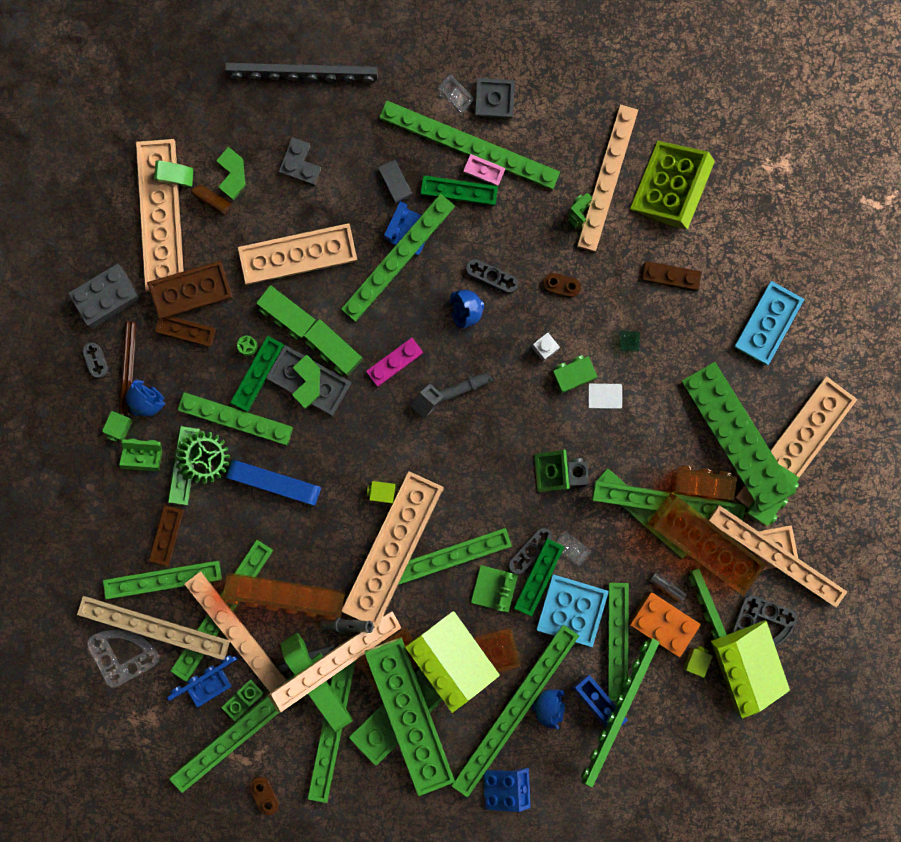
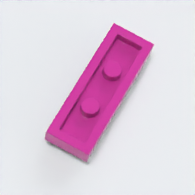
[366,338,424,387]

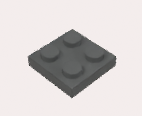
[475,78,515,119]

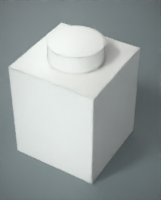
[532,333,560,362]

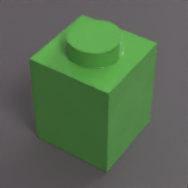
[102,411,133,442]

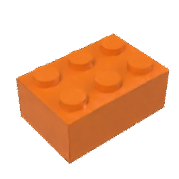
[628,591,701,657]

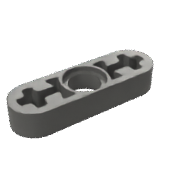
[466,259,518,294]
[509,528,553,574]

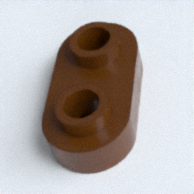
[543,273,581,298]
[250,776,279,815]

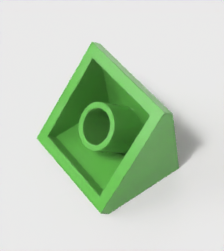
[534,450,569,492]

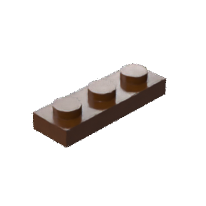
[642,261,702,291]
[155,316,216,347]
[149,505,184,566]

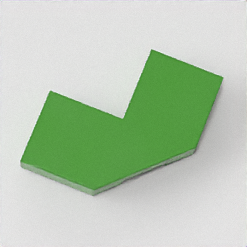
[216,147,246,200]
[292,355,320,409]

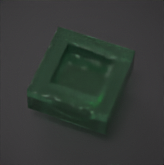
[620,331,640,352]

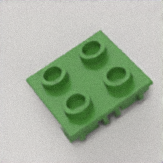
[471,565,518,613]

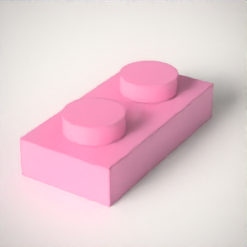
[463,154,505,186]

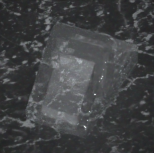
[437,73,474,113]
[556,531,592,566]

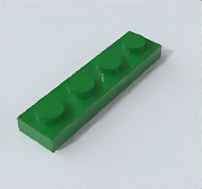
[421,176,498,206]
[230,336,285,412]
[514,538,565,616]

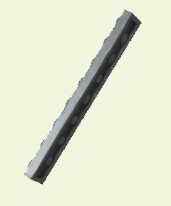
[226,63,378,83]

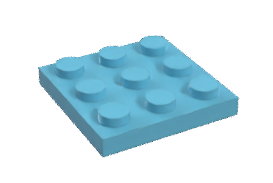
[536,574,609,647]

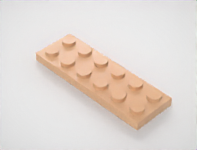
[238,223,358,285]

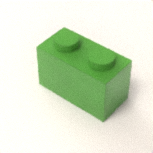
[552,355,597,394]

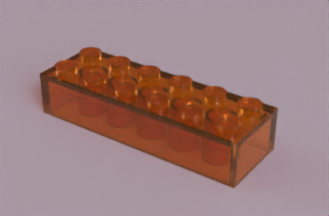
[647,493,766,596]
[222,572,345,620]

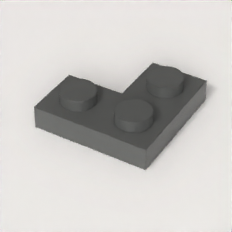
[279,137,321,186]

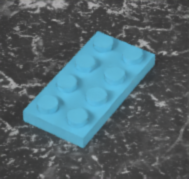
[734,281,805,366]

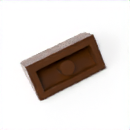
[191,185,232,216]

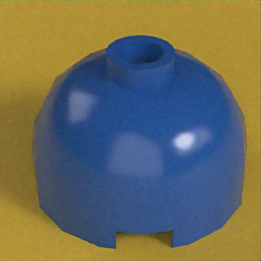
[449,290,484,329]
[126,380,165,417]
[532,689,565,729]

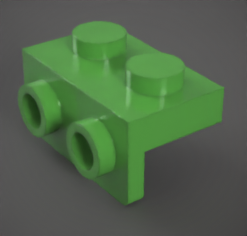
[567,193,592,230]
[120,439,163,472]

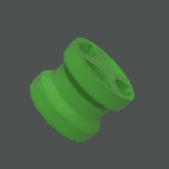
[237,335,258,356]

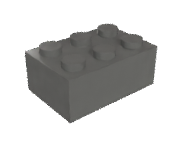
[68,264,142,329]

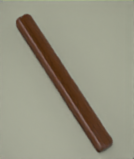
[119,321,136,416]

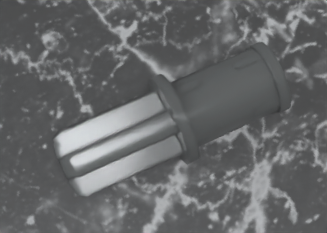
[649,572,686,603]

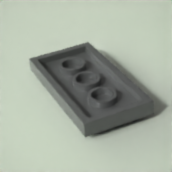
[266,345,352,416]

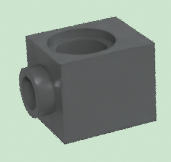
[410,384,444,419]
[567,458,588,486]

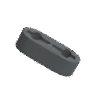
[83,343,109,378]

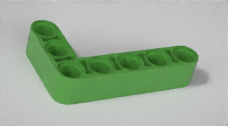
[281,633,353,732]

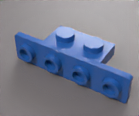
[167,655,239,707]

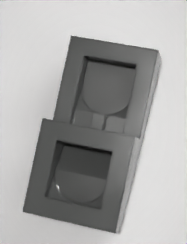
[378,160,412,203]

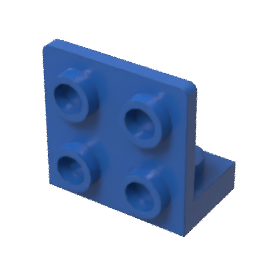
[384,201,425,255]
[483,768,531,812]

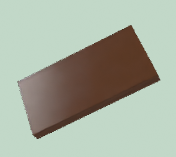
[147,261,233,319]

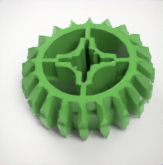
[177,431,230,484]

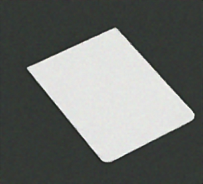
[589,383,622,408]

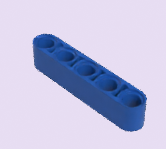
[226,459,321,506]

